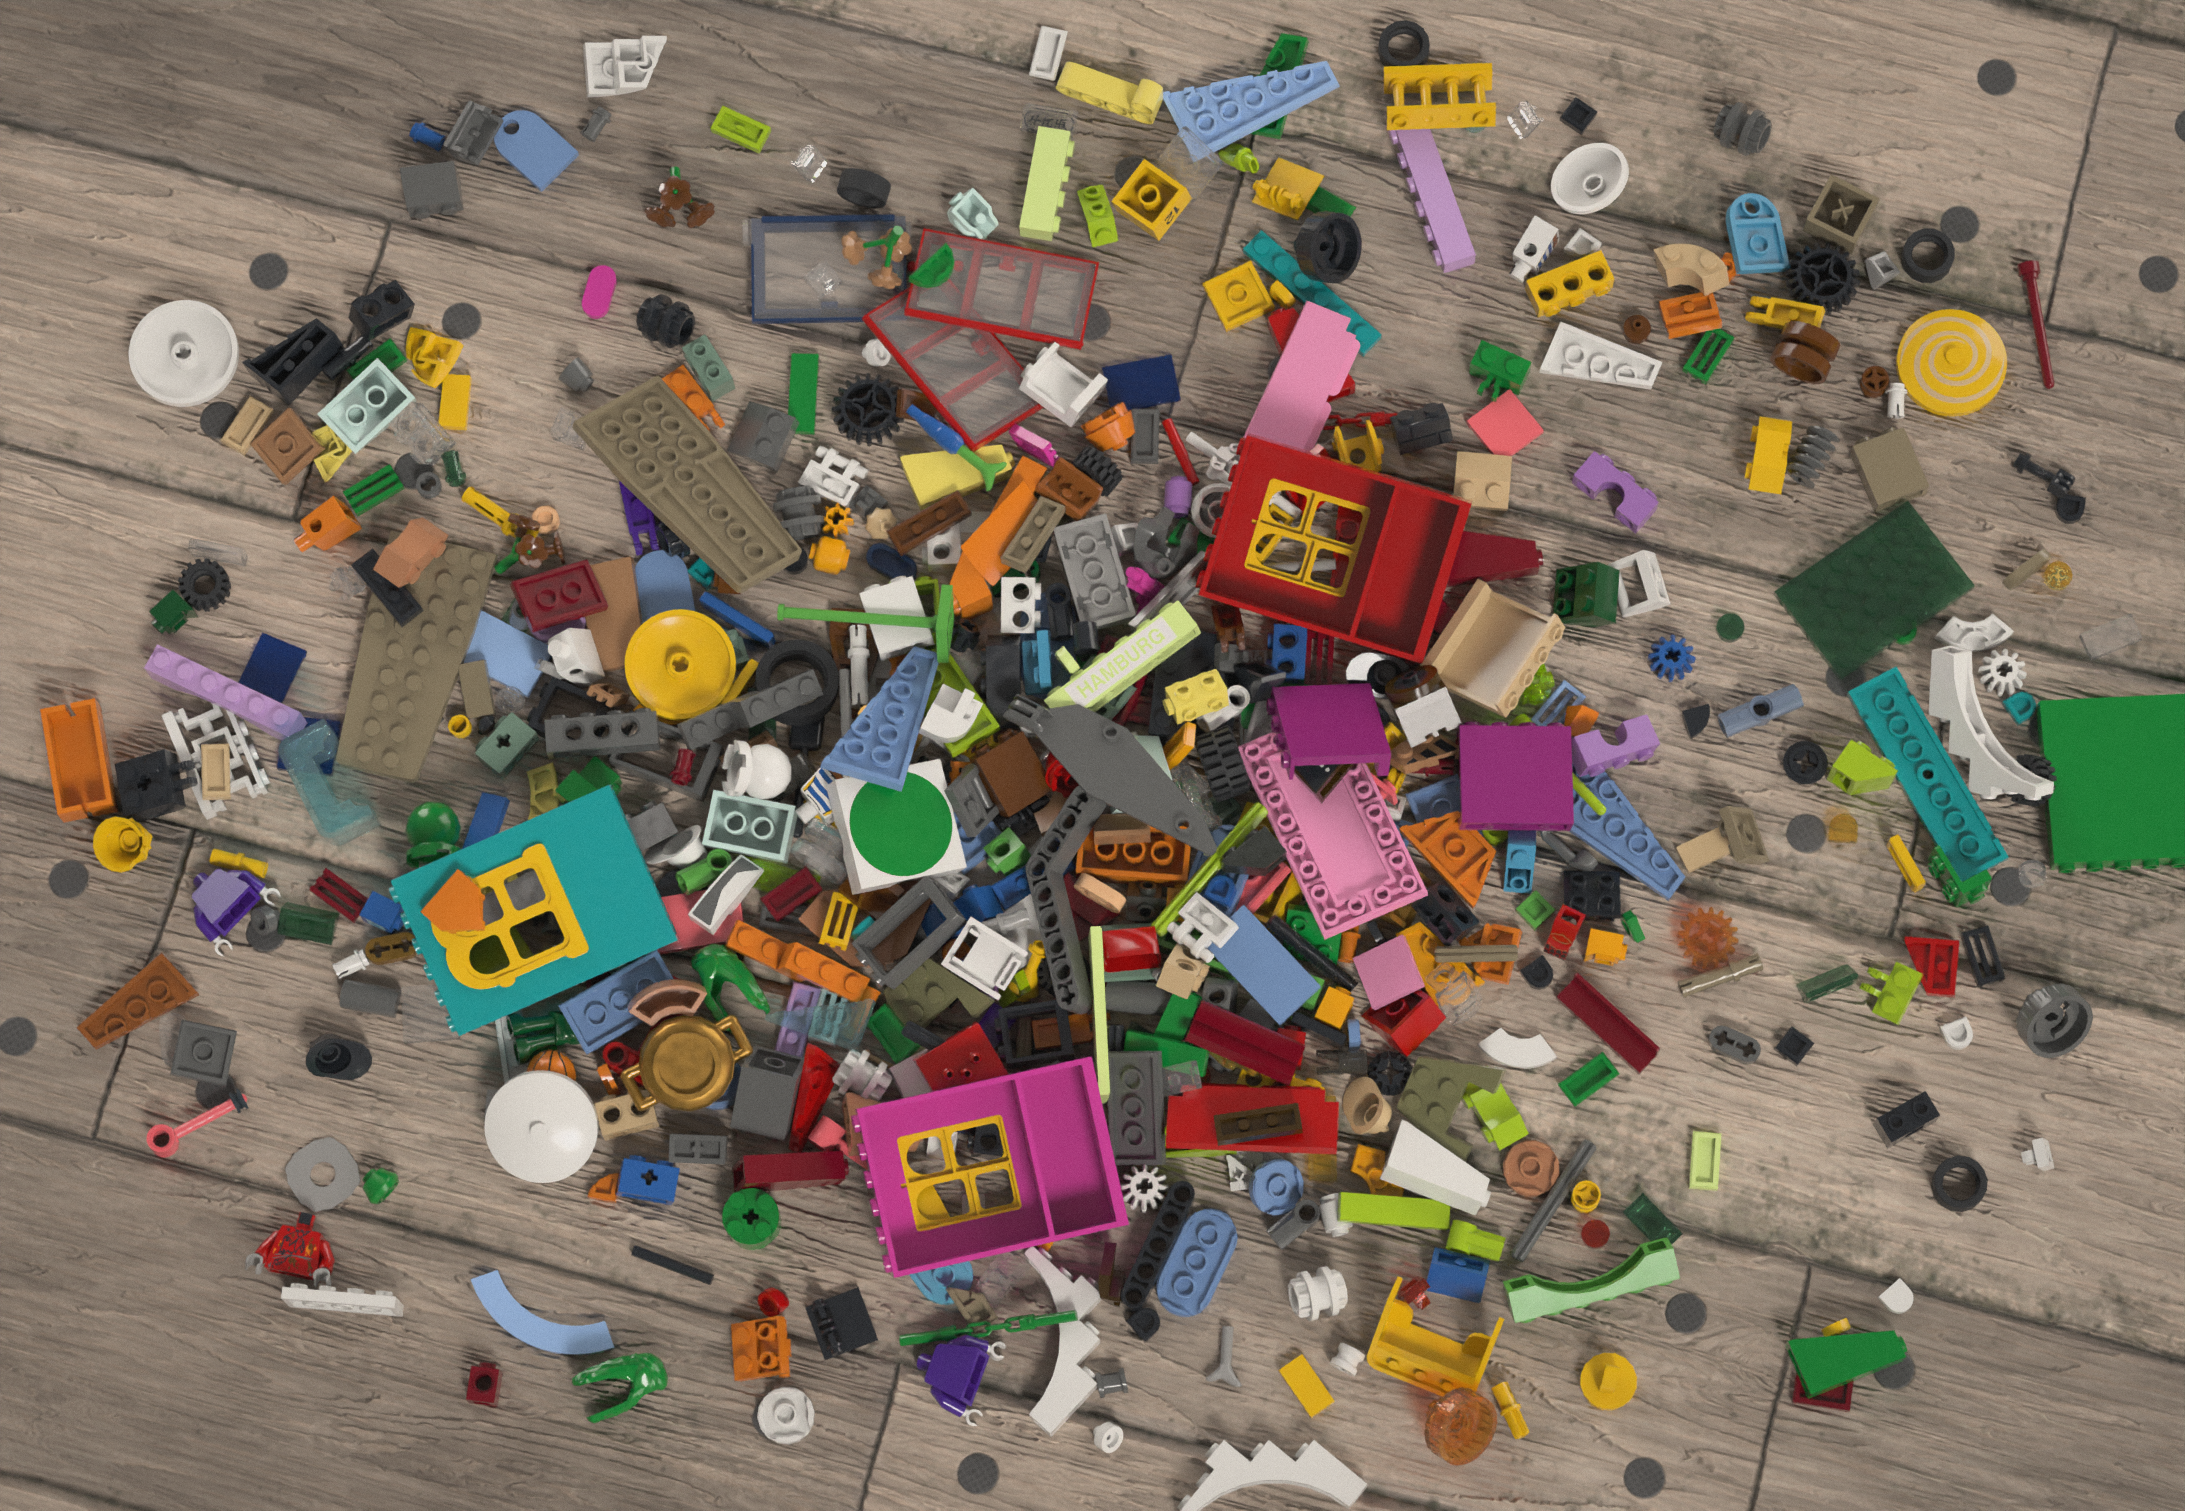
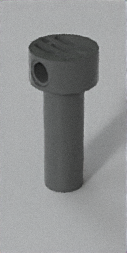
[1105,976,1238,1020]

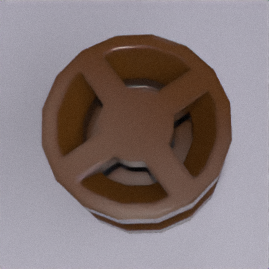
[1860,366,1889,398]

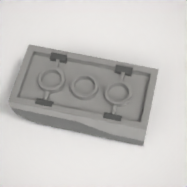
[1053,513,1136,631]

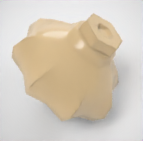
[865,507,898,540]

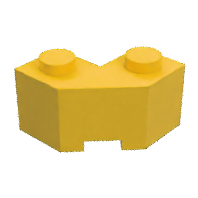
[1744,416,1792,495]

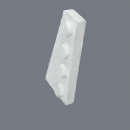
[1539,322,1662,389]

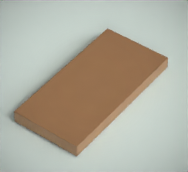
[586,556,643,673]

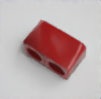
[1102,926,1161,973]

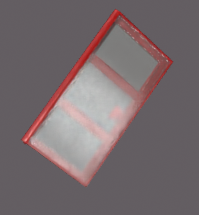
[904,228,1099,350]
[862,279,1044,452]

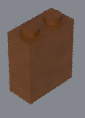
[969,729,1052,817]

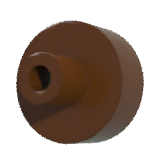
[1623,315,1651,344]

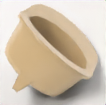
[1342,1076,1392,1134]

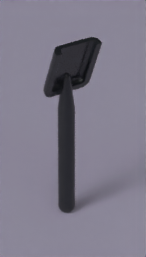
[788,717,825,838]

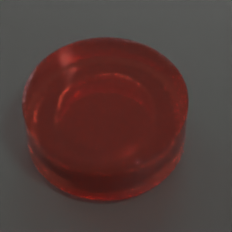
[1581,1220,1610,1249]

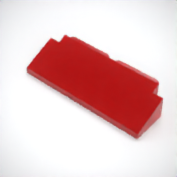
[1166,1083,1339,1155]

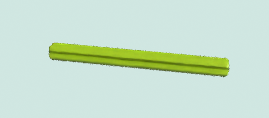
[1151,802,1268,937]

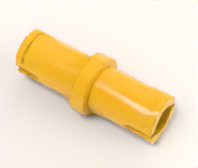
[210,848,268,879]

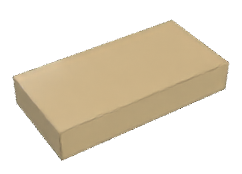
[220,396,274,456]
[201,744,231,800]
[1675,827,1730,874]

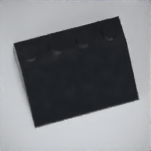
[1148,631,1239,745]

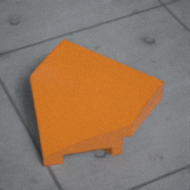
[420,869,485,934]
[1458,923,1522,985]

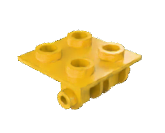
[1252,157,1324,221]

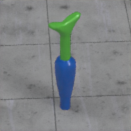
[906,404,1007,492]

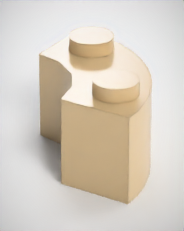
[1654,244,1730,296]

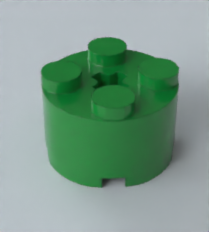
[722,1188,782,1250]

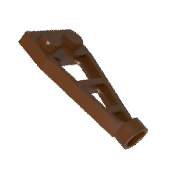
[829,608,880,719]

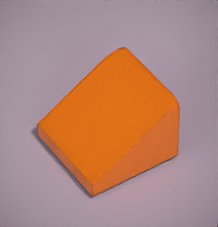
[1564,705,1599,738]

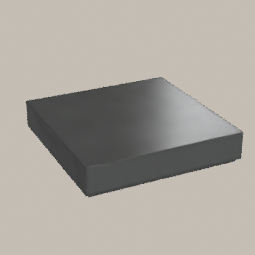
[170,1020,237,1087]

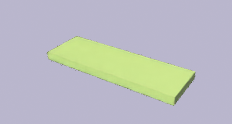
[1088,926,1110,1103]

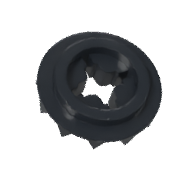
[1783,741,1828,785]
[1367,1050,1412,1096]

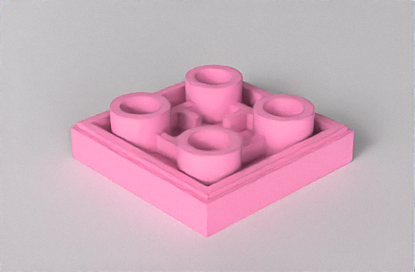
[1353,935,1425,1010]

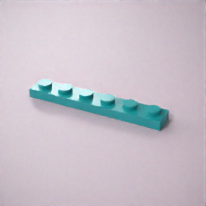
[1243,230,1382,357]

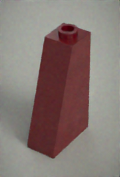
[1446,531,1543,588]
[732,1151,849,1193]

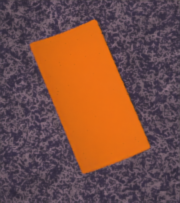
[961,481,1038,586]

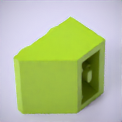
[1827,739,1898,795]

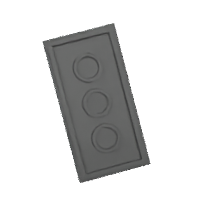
[1108,1051,1166,1165]

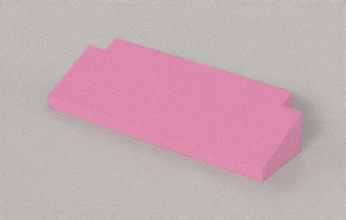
[1243,301,1360,451]

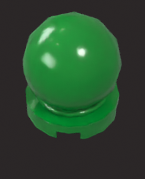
[405,802,461,869]

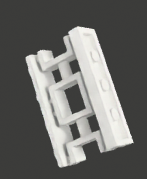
[162,703,270,820]

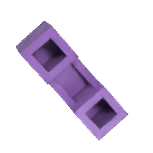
[1572,451,1659,534]
[1571,714,1660,777]

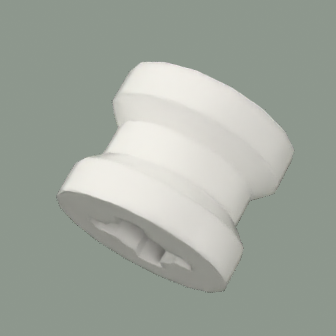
[1330,1343,1365,1377]

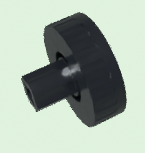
[1294,211,1362,284]

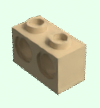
[1156,943,1210,999]
[594,1087,660,1141]

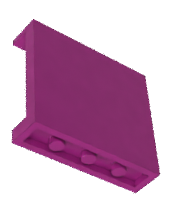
[1266,683,1391,780]
[1456,722,1574,831]

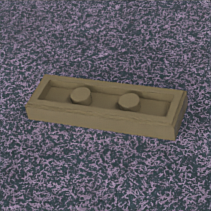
[1001,496,1066,573]

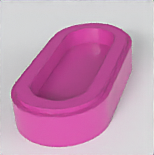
[582,265,617,319]

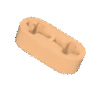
[1074,873,1127,913]

